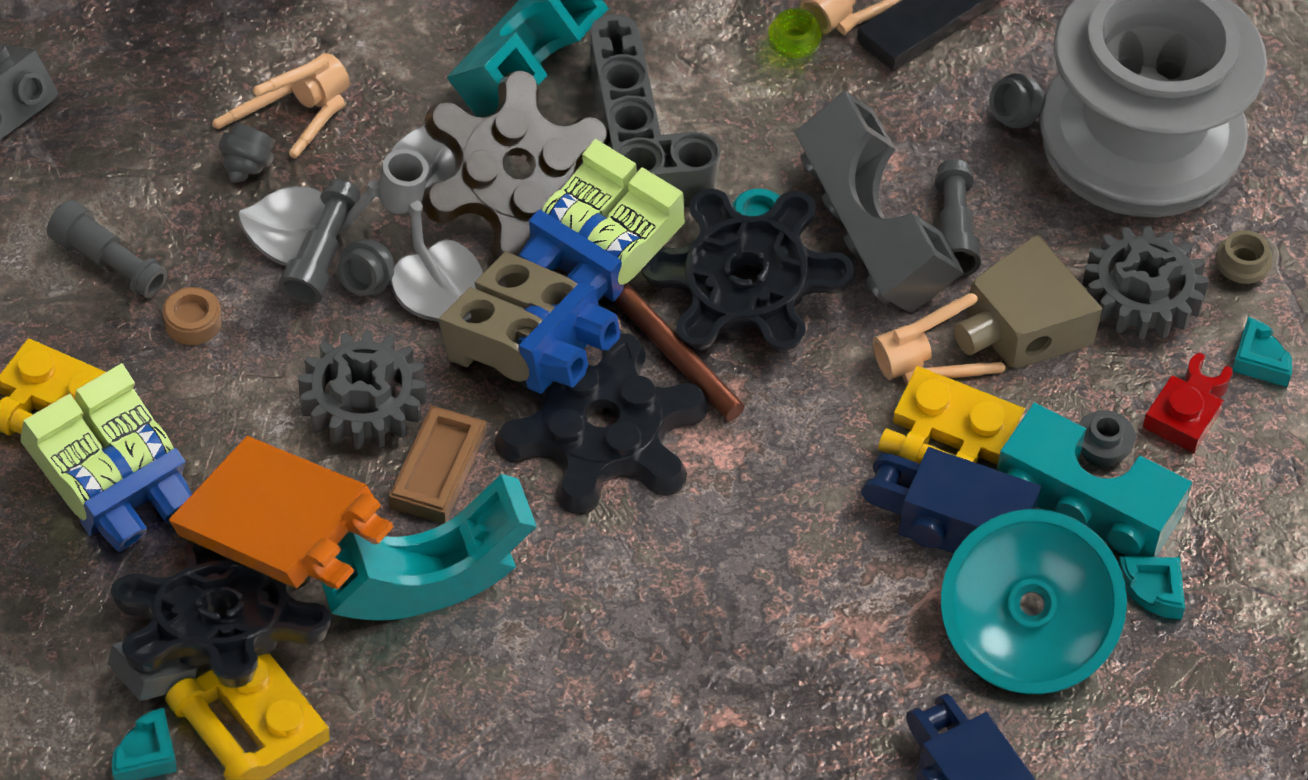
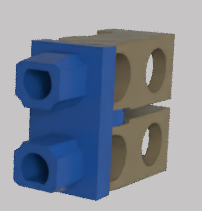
[438,251,621,394]

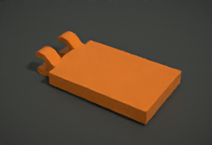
[168,435,394,589]

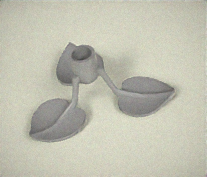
[239,113,483,322]

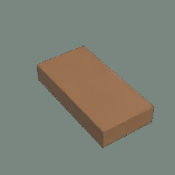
[389,405,487,524]

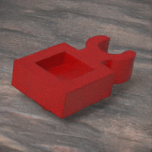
[1142,352,1233,453]

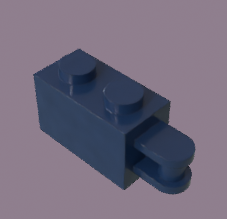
[861,447,1041,554]
[906,693,1036,780]

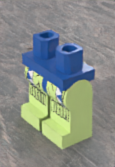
[518,139,685,302]
[20,363,192,552]

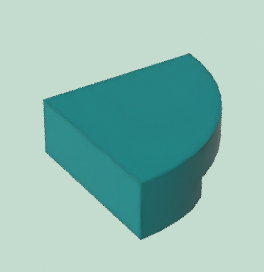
[1232,317,1293,387]
[1118,556,1185,620]
[112,708,177,780]

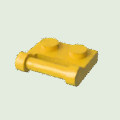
[165,653,330,780]

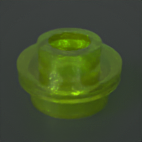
[768,8,822,59]

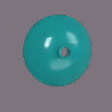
[941,509,1127,694]

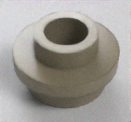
[1215,230,1273,284]

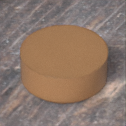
[163,287,222,345]

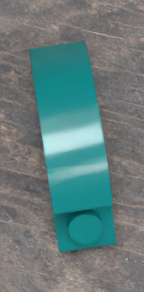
[321,474,537,620]

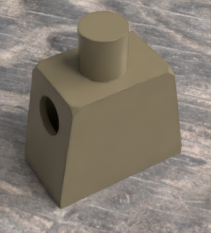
[954,235,1102,369]

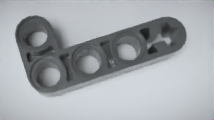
[590,14,720,207]

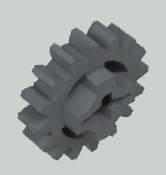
[1082,226,1209,339]
[298,330,427,449]

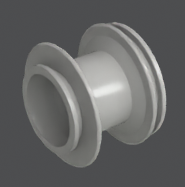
[1040,0,1267,217]

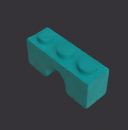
[446,0,609,118]
[997,402,1193,557]

